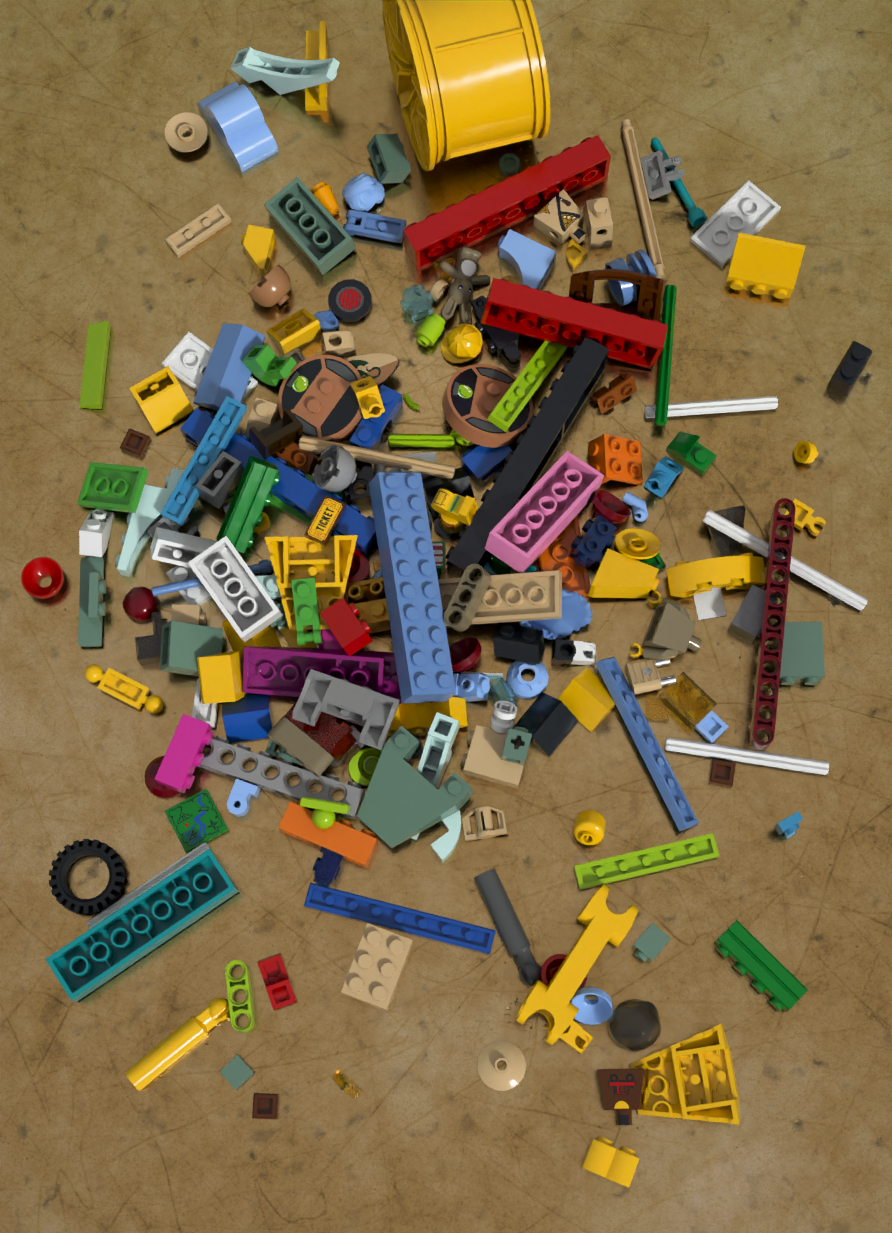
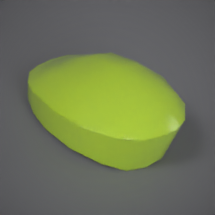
[348,748,382,786]

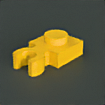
[784,498,826,536]

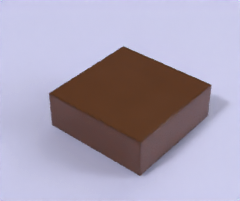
[120,428,151,458]
[708,759,736,787]
[252,1093,279,1119]

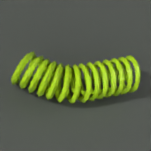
[403,392,420,411]

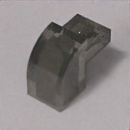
[135,612,168,665]

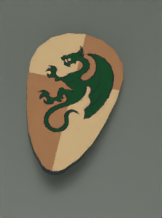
[344,353,399,387]

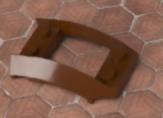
[569,269,668,322]

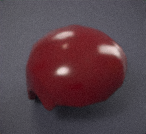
[123,586,161,623]

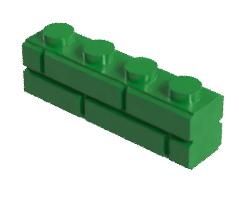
[216,456,280,553]
[715,920,808,1012]

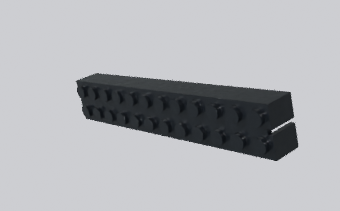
[445,337,609,578]

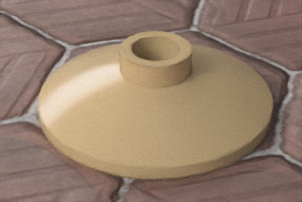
[165,112,208,152]
[477,1041,526,1091]

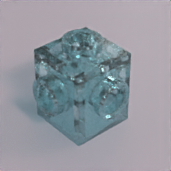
[400,284,433,323]

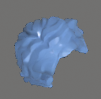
[519,588,593,640]

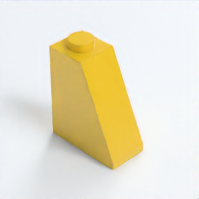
[588,549,660,598]

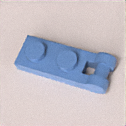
[343,210,406,244]

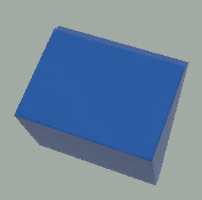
[222,694,273,744]

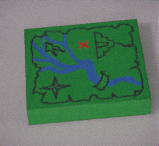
[165,788,229,853]

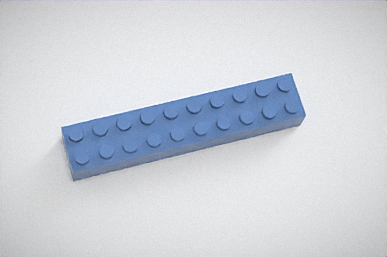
[369,472,456,703]

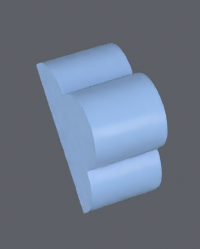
[197,81,279,172]

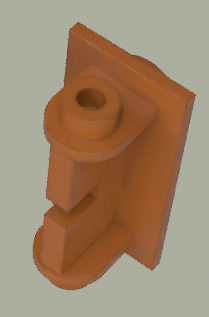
[590,373,637,414]
[272,442,317,474]

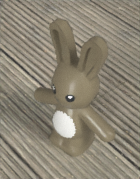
[440,247,490,325]

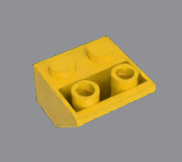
[129,366,194,433]

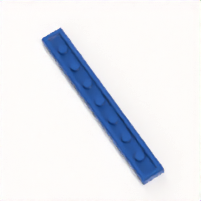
[304,883,496,955]

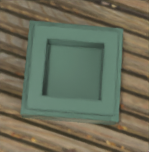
[219,1054,254,1090]

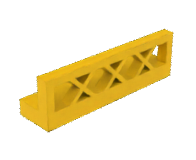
[305,21,328,111]

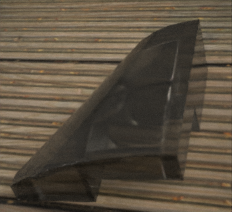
[707,505,746,557]

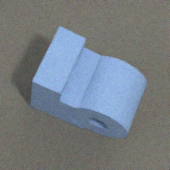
[227,779,261,817]

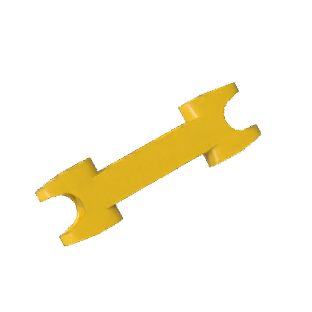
[516,884,638,1045]

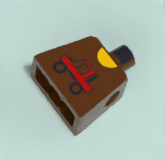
[597,1068,648,1125]

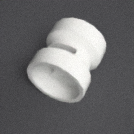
[490,701,517,733]

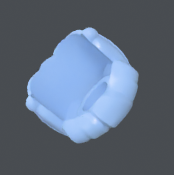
[342,173,385,213]

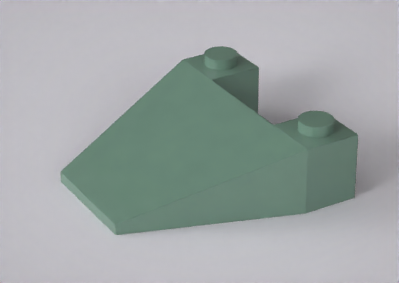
[357,725,474,848]

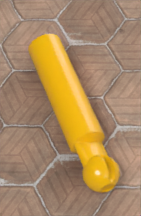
[125,998,230,1091]

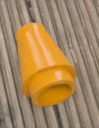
[311,182,340,215]

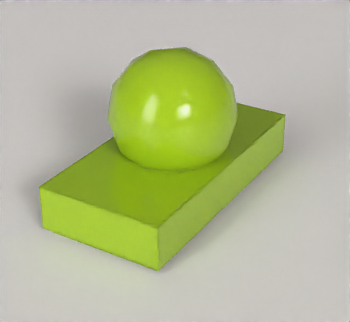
[300,797,351,829]

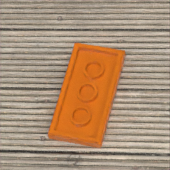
[538,516,591,596]

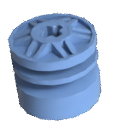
[605,249,657,306]

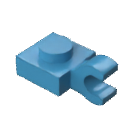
[774,811,803,839]

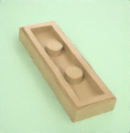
[165,203,232,258]

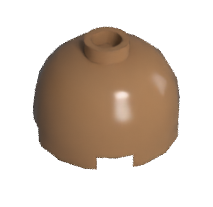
[248,264,291,307]

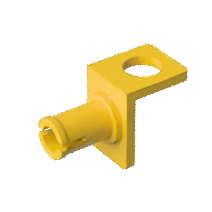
[350,376,385,419]

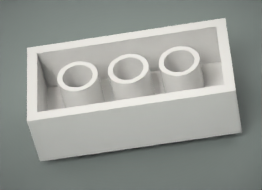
[188,536,283,642]

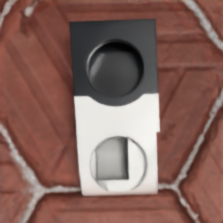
[551,639,596,666]

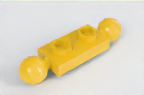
[84,664,164,714]

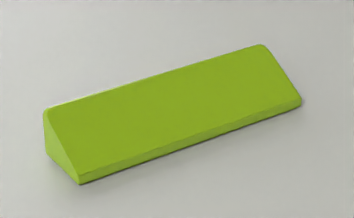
[79,321,111,409]

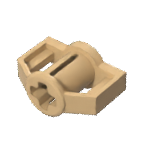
[462,806,508,841]

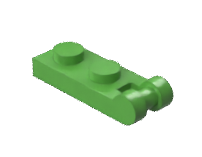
[291,578,322,645]

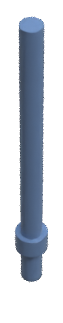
[151,559,274,597]

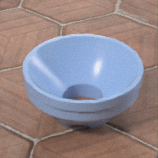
[506,660,549,699]
[570,986,613,1025]

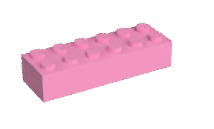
[485,451,604,573]

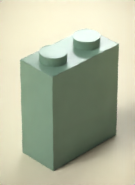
[159,620,225,677]
[773,622,825,685]

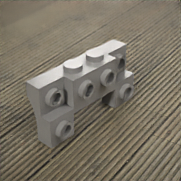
[292,669,400,750]

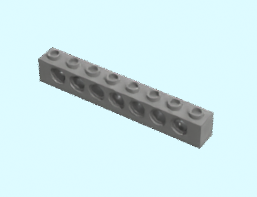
[199,736,365,820]

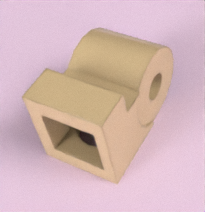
[320,331,356,356]

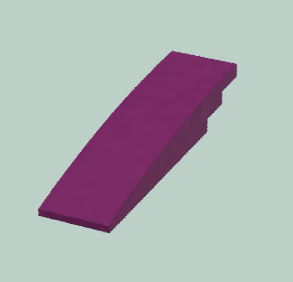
[242,646,402,703]

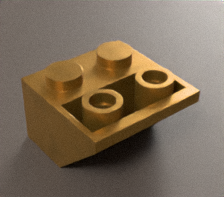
[345,577,391,634]

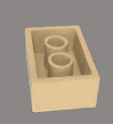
[341,923,413,1012]

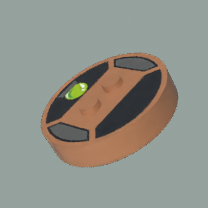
[278,355,366,443]
[442,364,534,448]

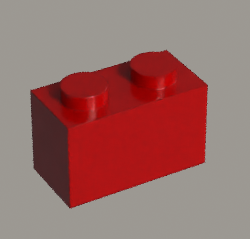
[320,598,373,657]

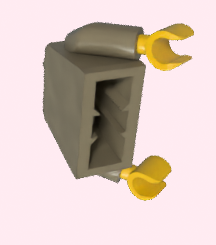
[628,591,701,660]

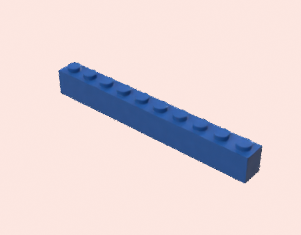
[180,408,377,555]

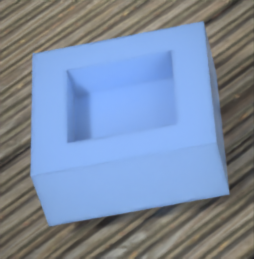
[695,710,729,744]

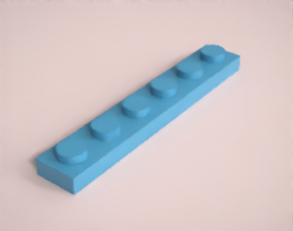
[160,396,248,526]

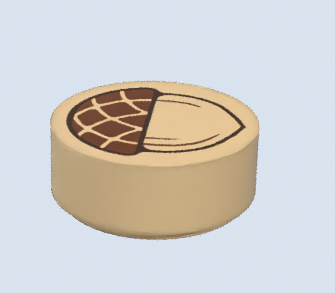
[429,279,450,302]

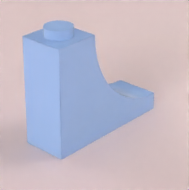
[497,229,556,290]

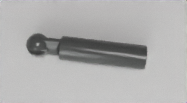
[474,868,541,985]

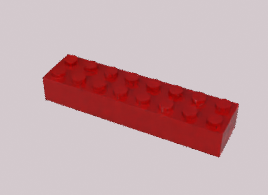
[480,278,668,369]

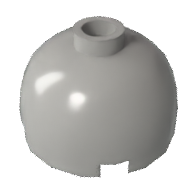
[314,445,357,492]

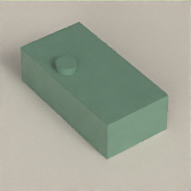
[264,177,356,276]

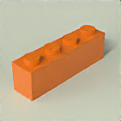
[278,801,378,868]

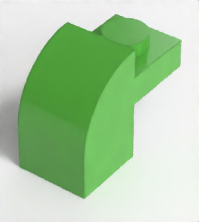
[242,344,297,386]

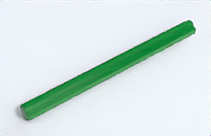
[655,284,677,426]

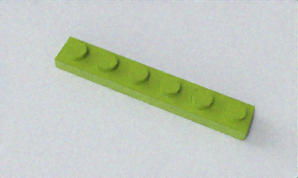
[487,341,568,432]
[574,833,719,890]

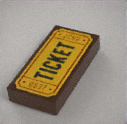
[304,495,346,546]

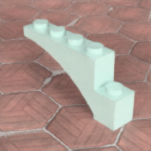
[230,47,340,95]
[115,468,185,577]
[411,712,460,841]

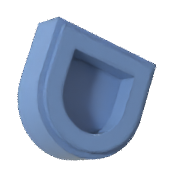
[314,310,339,332]

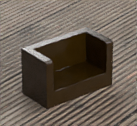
[249,407,303,459]

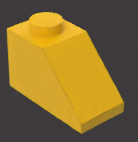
[241,225,276,278]

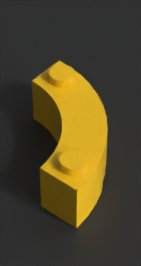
[666,553,766,598]

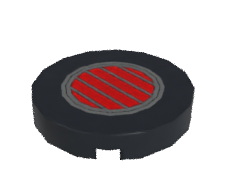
[328,279,372,323]

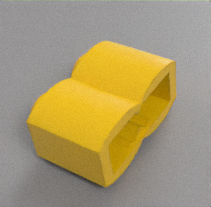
[581,1136,640,1188]

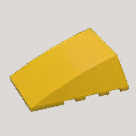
[265,535,358,630]
[629,1024,740,1125]

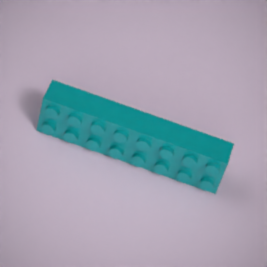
[45,849,239,1002]

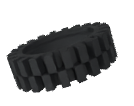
[49,839,127,915]

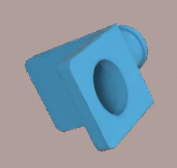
[644,456,684,498]

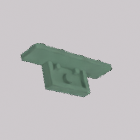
[78,557,106,647]

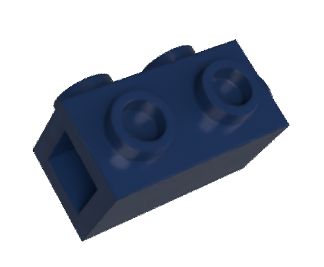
[569,514,617,569]

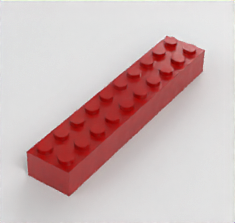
[403,135,611,270]

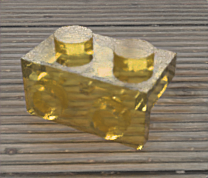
[658,672,716,730]

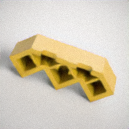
[387,697,468,739]

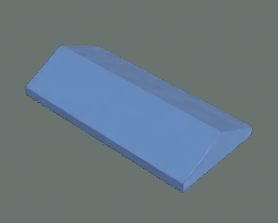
[193,323,265,411]

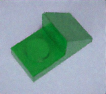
[666,431,717,475]

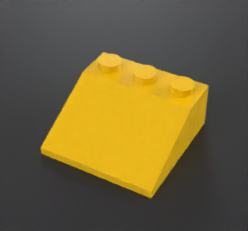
[725,233,805,299]

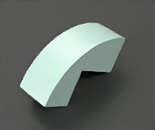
[430,810,461,863]

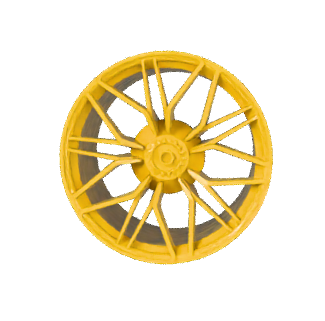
[382,0,551,171]

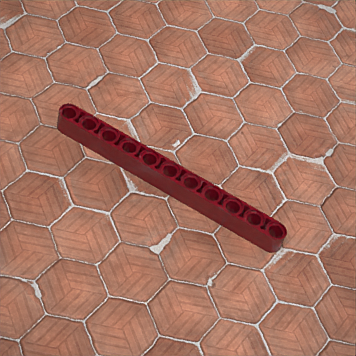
[750,498,796,750]

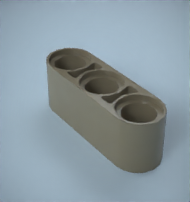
[444,563,491,632]
[267,717,334,777]

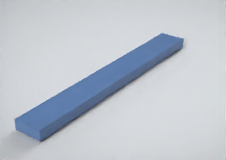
[595,657,699,832]

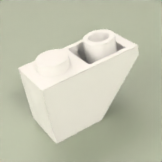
[79,509,113,557]

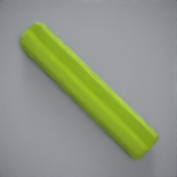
[388,434,455,447]

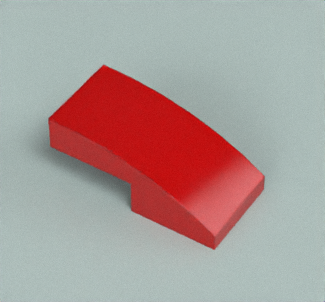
[257,953,296,1010]

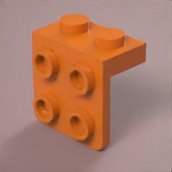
[588,434,643,485]

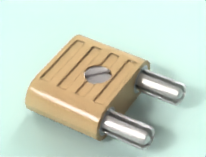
[625,658,676,695]

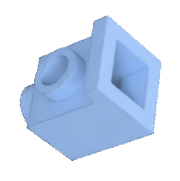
[452,673,490,702]

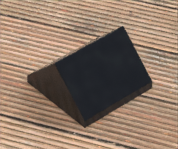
[422,467,474,520]
[513,692,578,757]

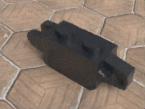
[472,295,521,367]

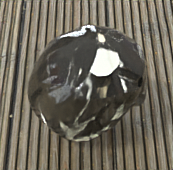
[608,999,661,1052]

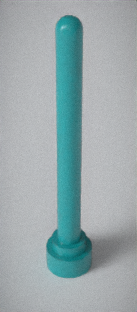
[651,137,707,227]

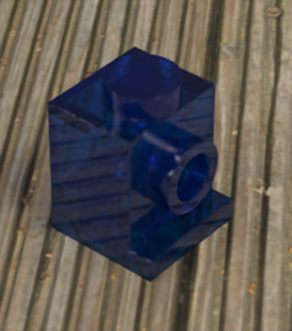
[313,847,345,887]

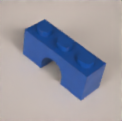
[349,385,403,450]

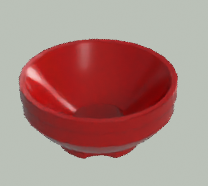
[21,557,64,599]

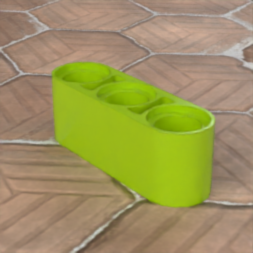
[225,960,255,1033]

